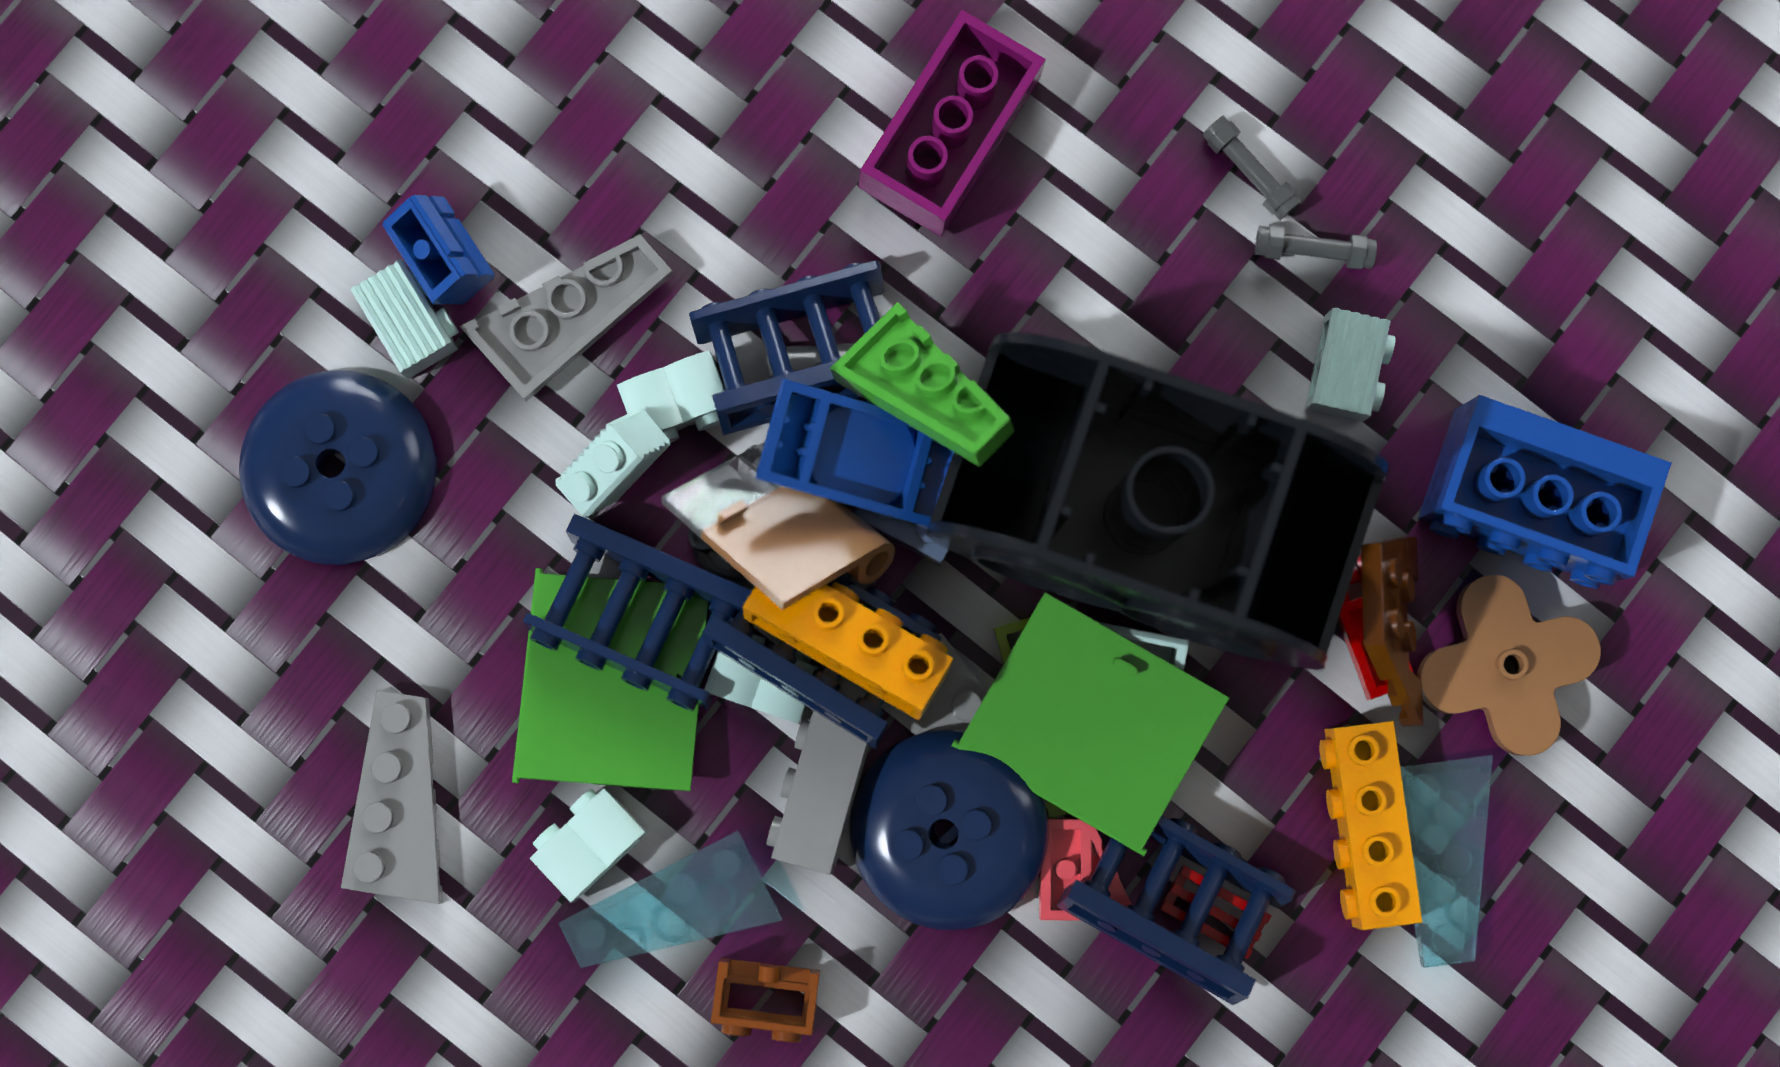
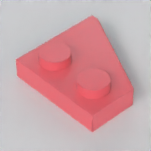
[1039,818,1132,921]

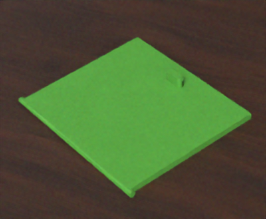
[512,568,708,792]
[951,592,1229,856]

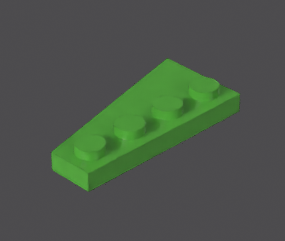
[830,302,1014,467]

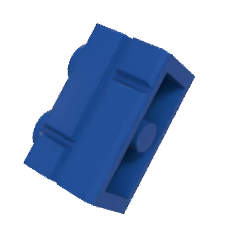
[382,195,495,304]

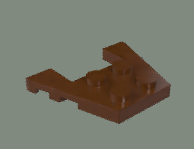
[1361,536,1423,727]

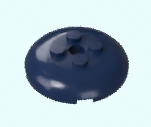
[239,370,437,565]
[850,729,1049,931]

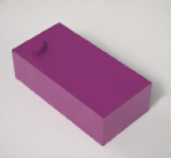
[858,10,1046,237]

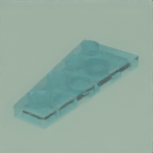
[1400,755,1493,968]
[558,830,783,968]

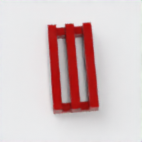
[1159,865,1272,959]

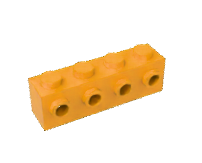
[743,583,953,721]
[1319,721,1423,930]

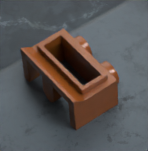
[711,958,821,1043]

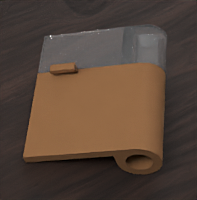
[662,442,895,610]

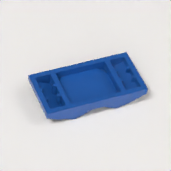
[755,379,954,527]

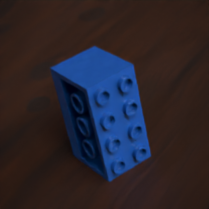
[1418,394,1672,589]

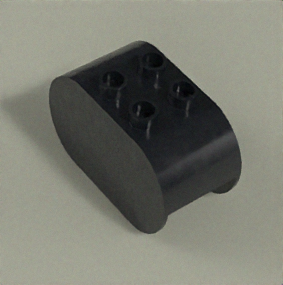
[926,332,1389,670]

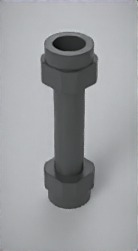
[1202,115,1302,221]
[1255,224,1377,270]

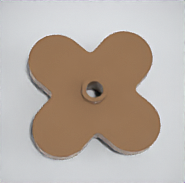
[1417,575,1601,756]

